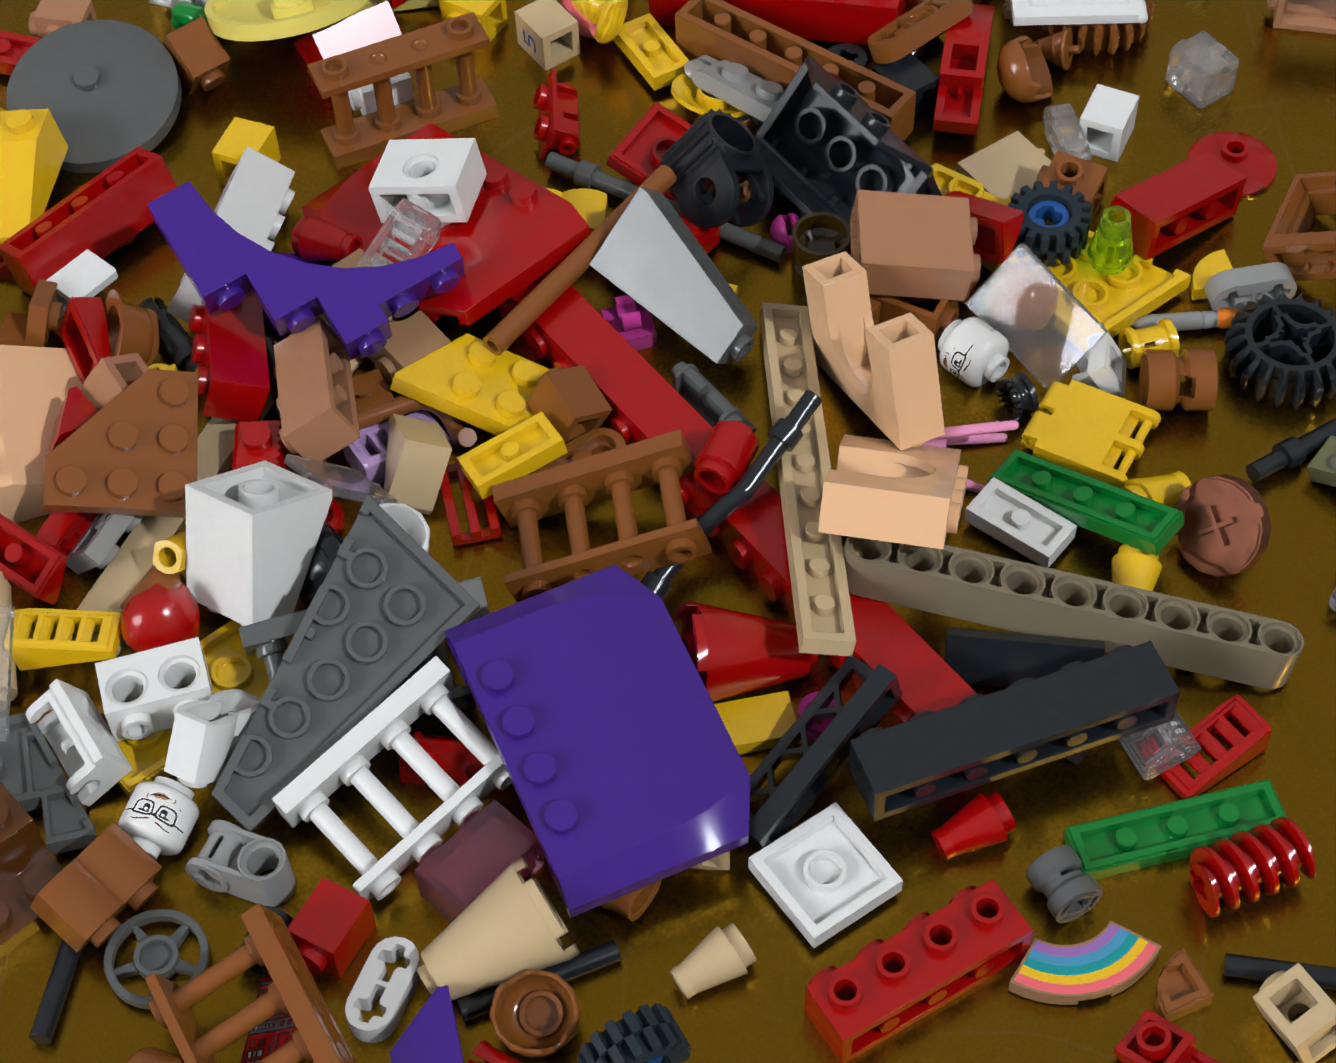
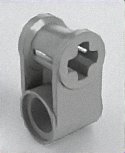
[185,820,297,907]

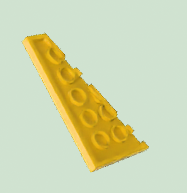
[931,163,1191,352]

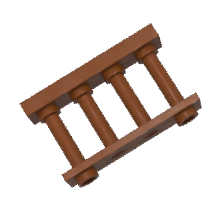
[307,12,498,170]
[492,429,712,603]
[145,903,357,1063]

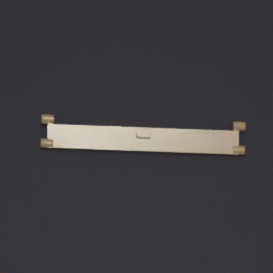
[72,341,278,662]

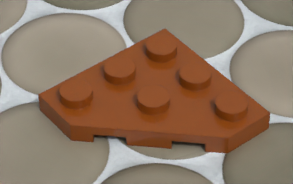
[42,369,198,518]

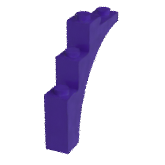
[147,181,465,360]

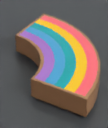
[1008,920,1162,1005]

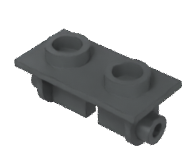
[671,362,756,433]

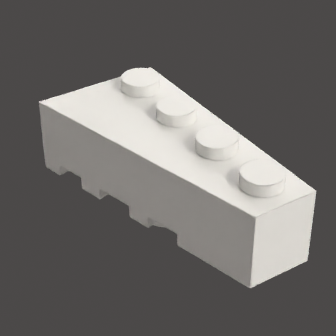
[166,146,295,323]

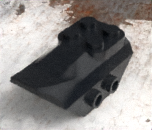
[755,55,943,225]

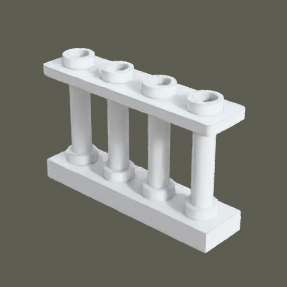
[272,656,512,900]

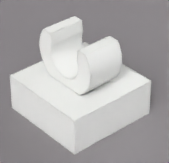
[1072,331,1127,397]

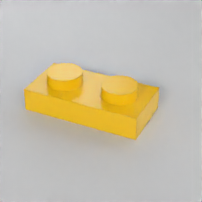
[613,13,689,91]
[457,411,568,500]

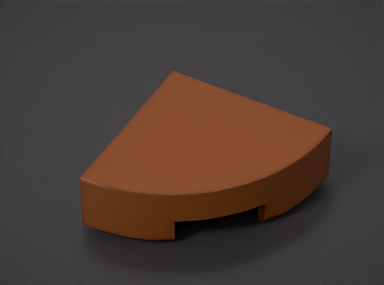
[1154,948,1214,1022]

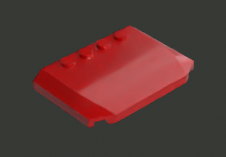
[301,123,591,326]

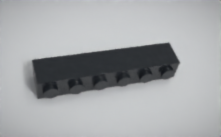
[849,641,1180,822]

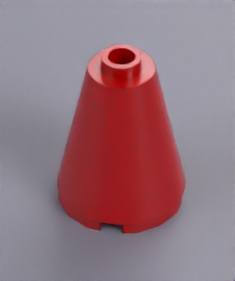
[673,602,818,702]

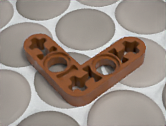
[867,0,975,64]

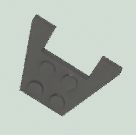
[0,712,98,855]

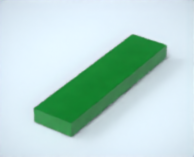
[987,449,1184,556]
[1063,779,1287,880]

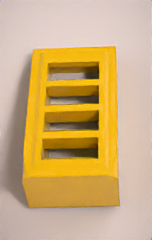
[5,608,122,671]

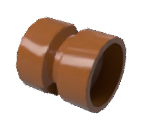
[1139,349,1218,411]

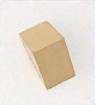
[383,414,452,515]

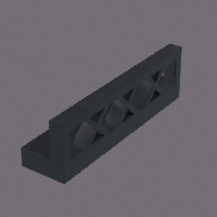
[748,655,903,851]

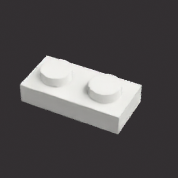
[964,477,1077,568]

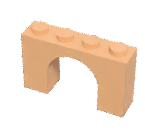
[802,251,945,451]
[818,434,969,549]

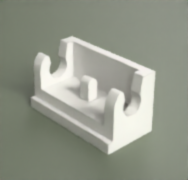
[25,679,132,806]

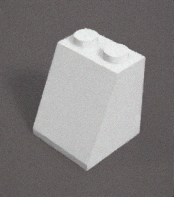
[185,461,332,626]

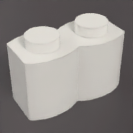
[164,689,261,788]

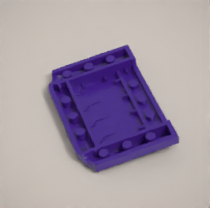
[444,564,751,918]

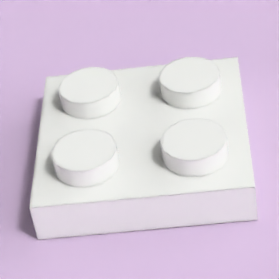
[748,802,903,948]

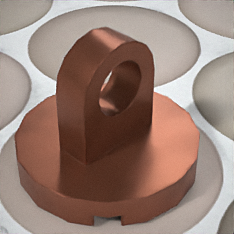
[1174,474,1271,577]

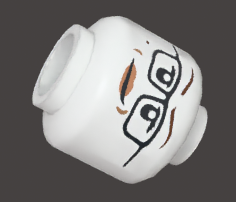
[938,317,1010,387]
[118,776,199,861]

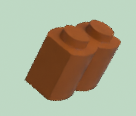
[30,822,162,953]

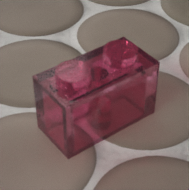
[415,799,544,923]

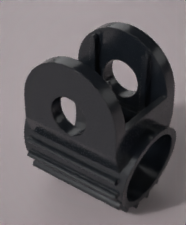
[659,109,774,228]

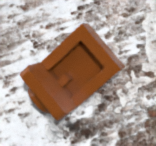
[0,279,63,347]

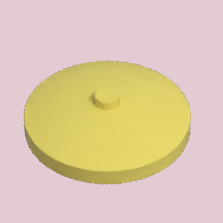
[204,0,369,41]

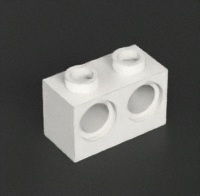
[95,637,214,742]

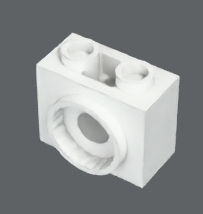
[368,138,487,230]

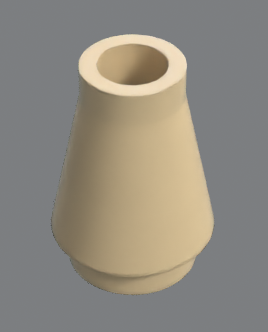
[669,923,757,999]

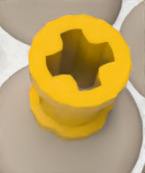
[1118,318,1180,369]

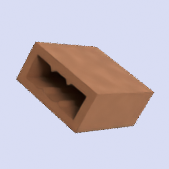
[850,190,981,301]

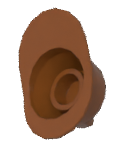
[105,289,159,367]

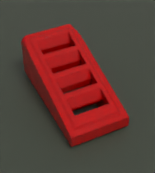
[58,297,111,385]
[1151,694,1272,799]

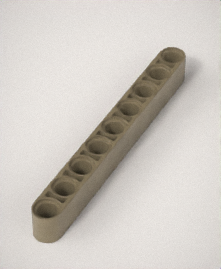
[843,536,1304,689]

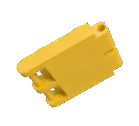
[1020,379,1161,488]

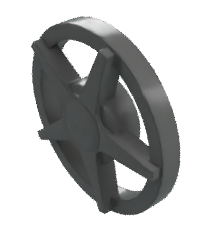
[104,909,210,1009]

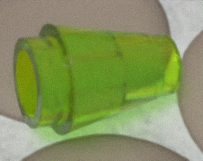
[1087,206,1134,275]

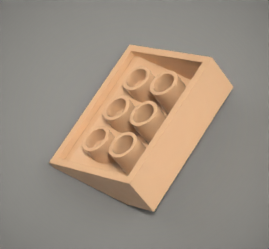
[0,345,83,523]

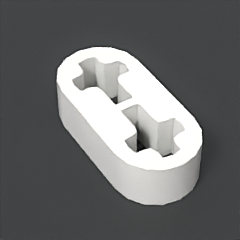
[345,936,421,1043]

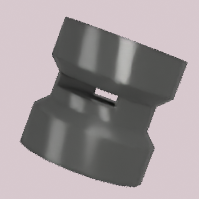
[1026,845,1103,923]

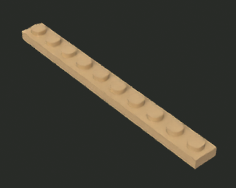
[759,302,856,656]

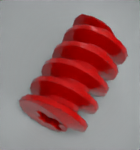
[1189,816,1316,918]

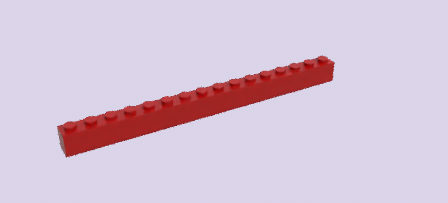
[496,267,977,726]

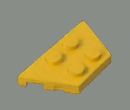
[390,333,550,435]

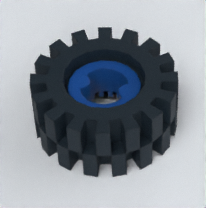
[1008,181,1092,267]
[577,1003,691,1063]

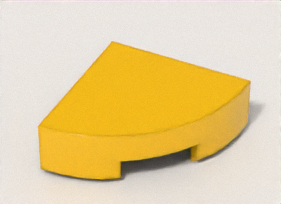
[1190,249,1233,301]

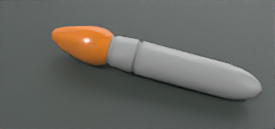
[1132,308,1242,331]

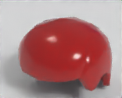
[121,583,200,653]

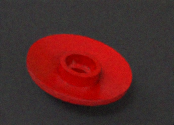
[1187,131,1277,198]

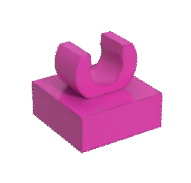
[601,295,658,350]

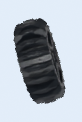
[1224,291,1336,410]

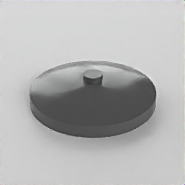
[6,19,182,173]

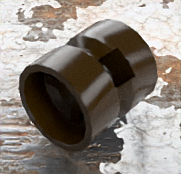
[791,212,851,296]

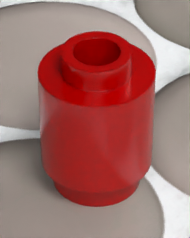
[694,420,759,495]

